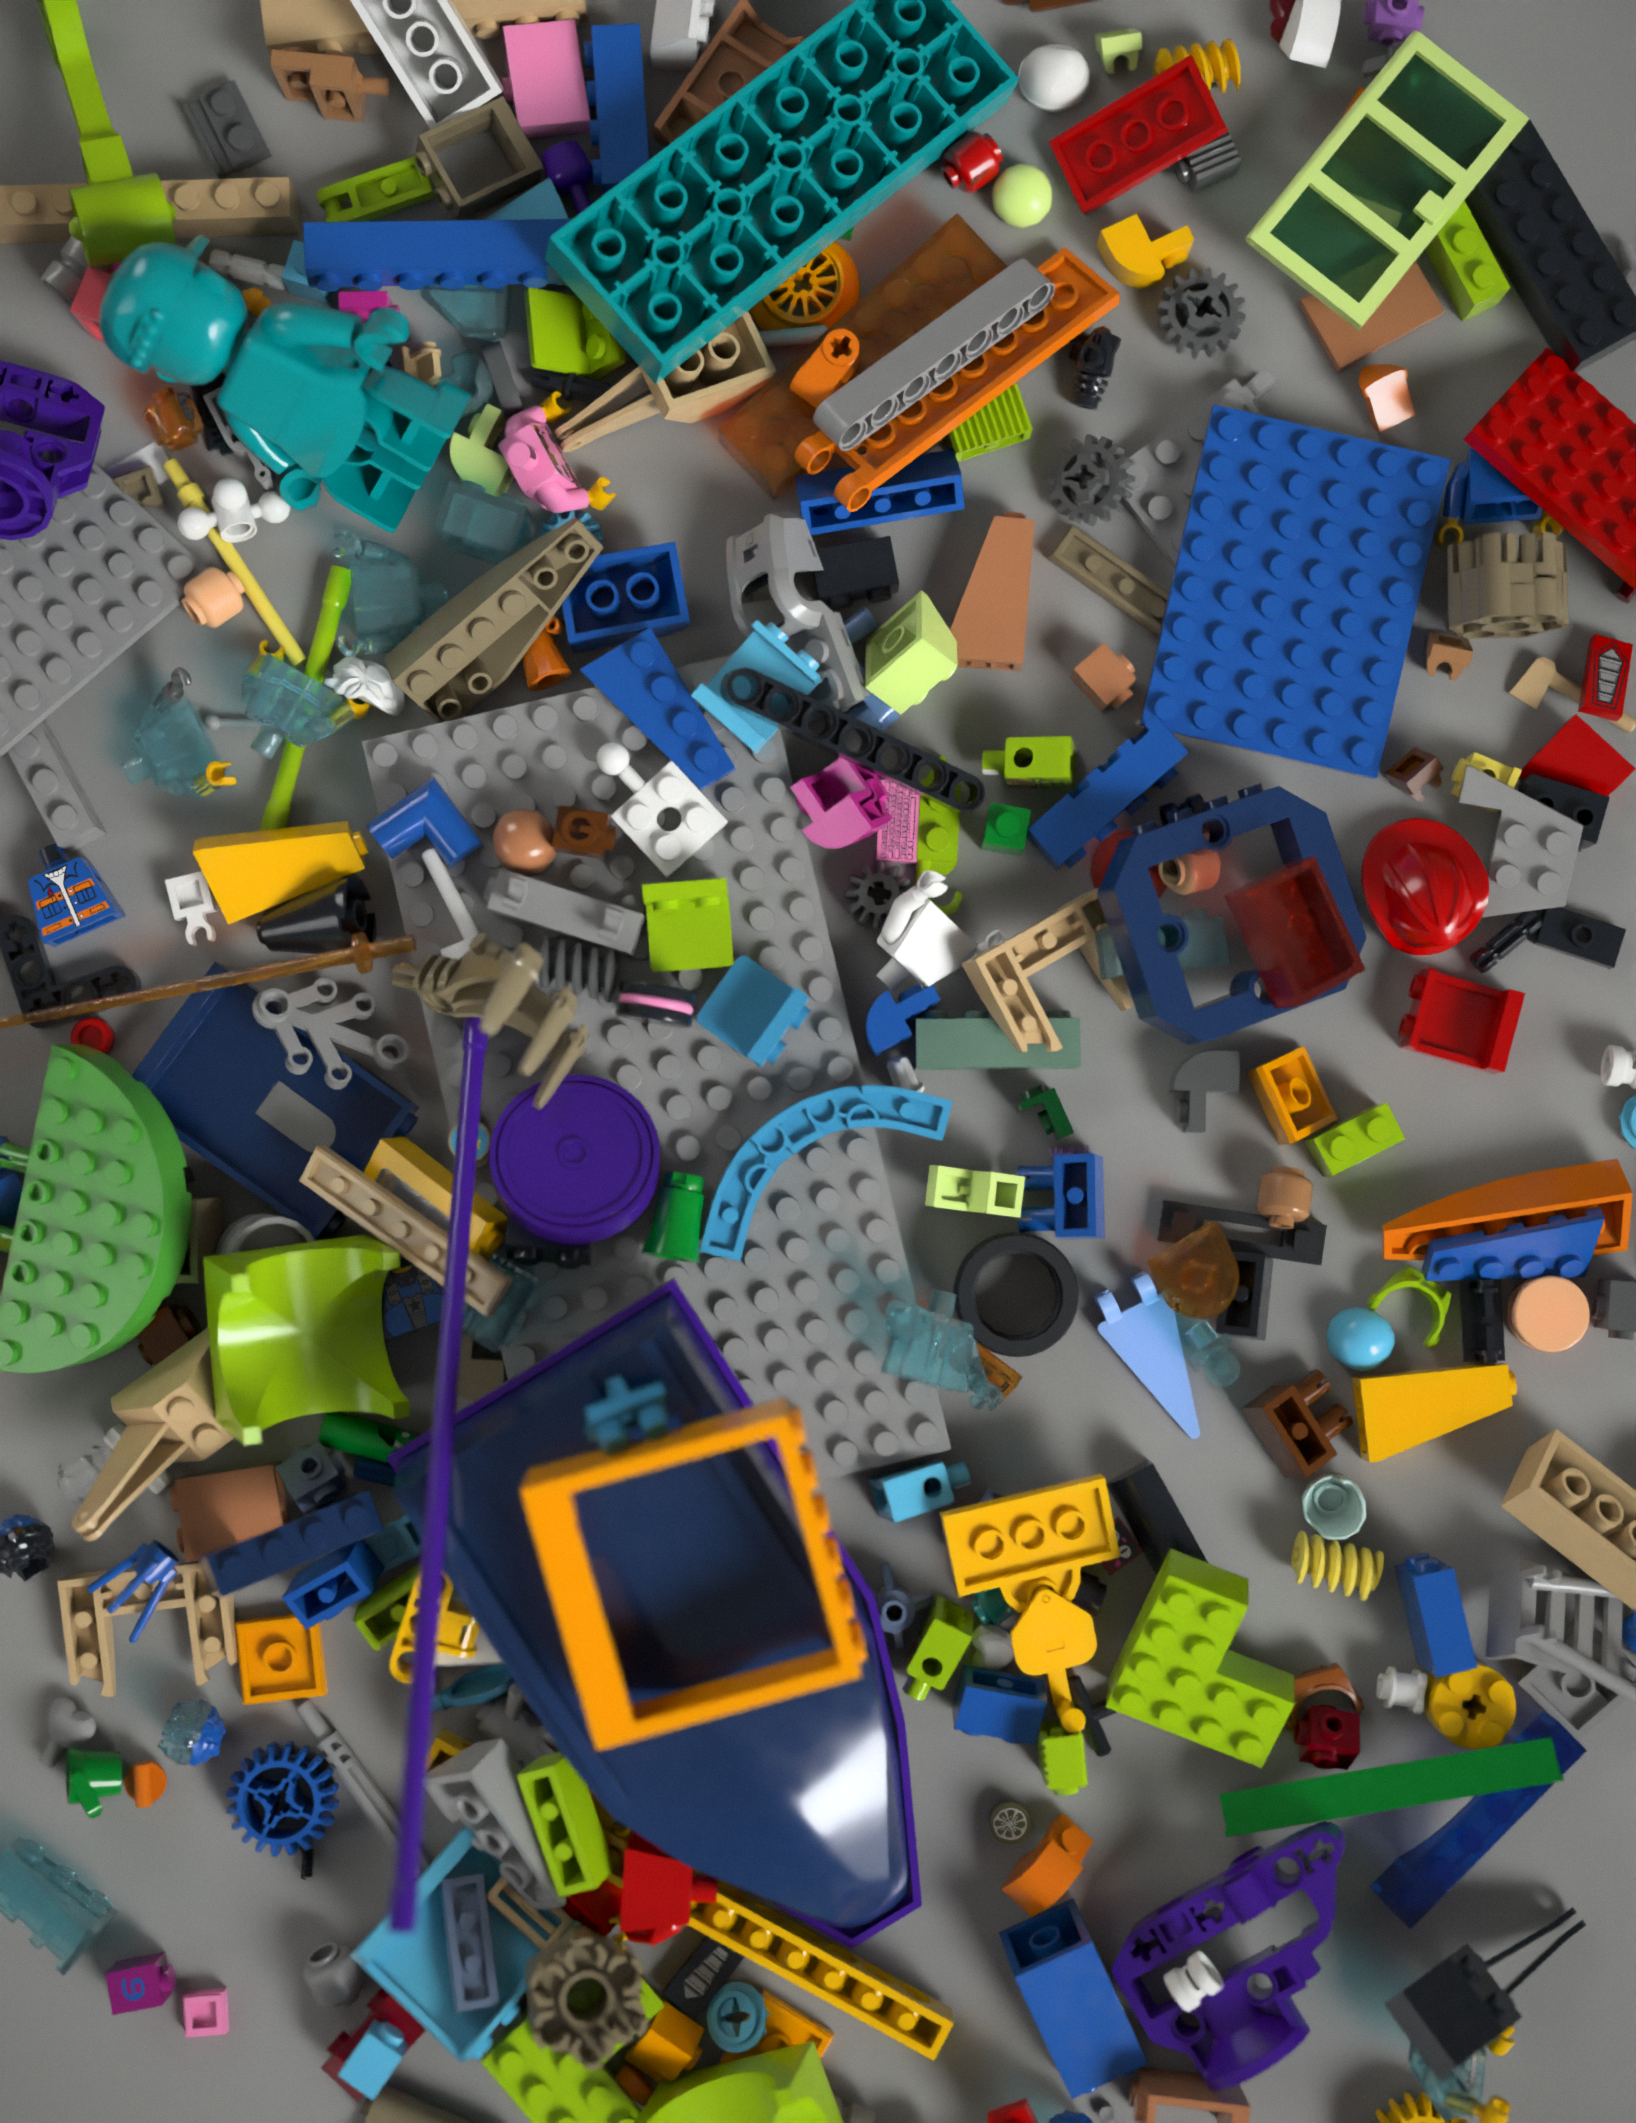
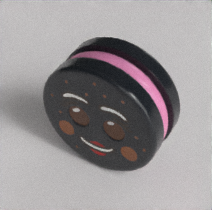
[615,980,697,1028]

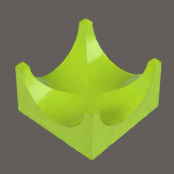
[203,1234,410,1446]
[634,2040,843,2123]

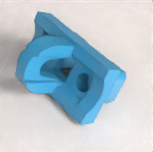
[585,1376,668,1455]

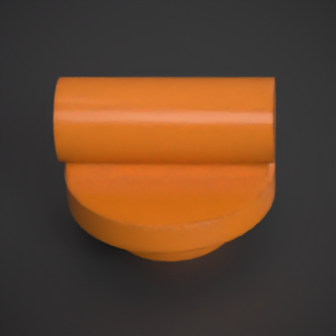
[125,1760,167,1808]

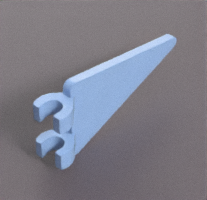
[1093,1271,1200,1439]

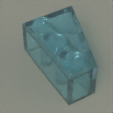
[0,1837,118,1976]

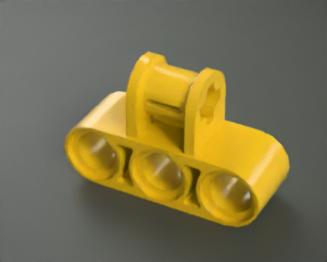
[390,1566,480,1683]

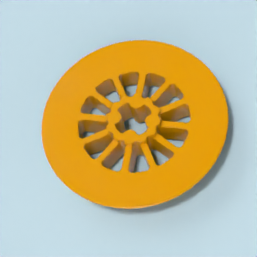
[749,241,860,345]

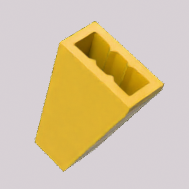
[193,821,369,925]
[1352,1362,1517,1463]

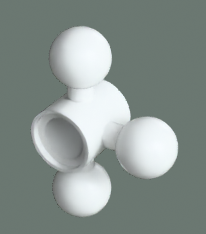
[177,477,291,543]

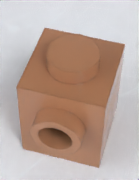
[1070,643,1137,713]

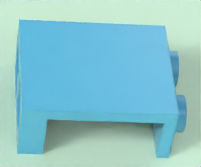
[691,620,821,754]

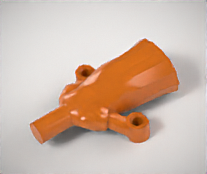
[522,617,572,691]

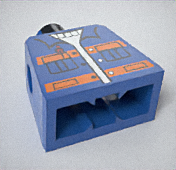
[28,843,125,947]

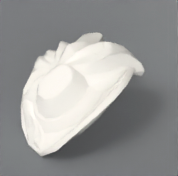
[324,657,404,716]

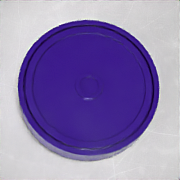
[489,1075,660,1244]

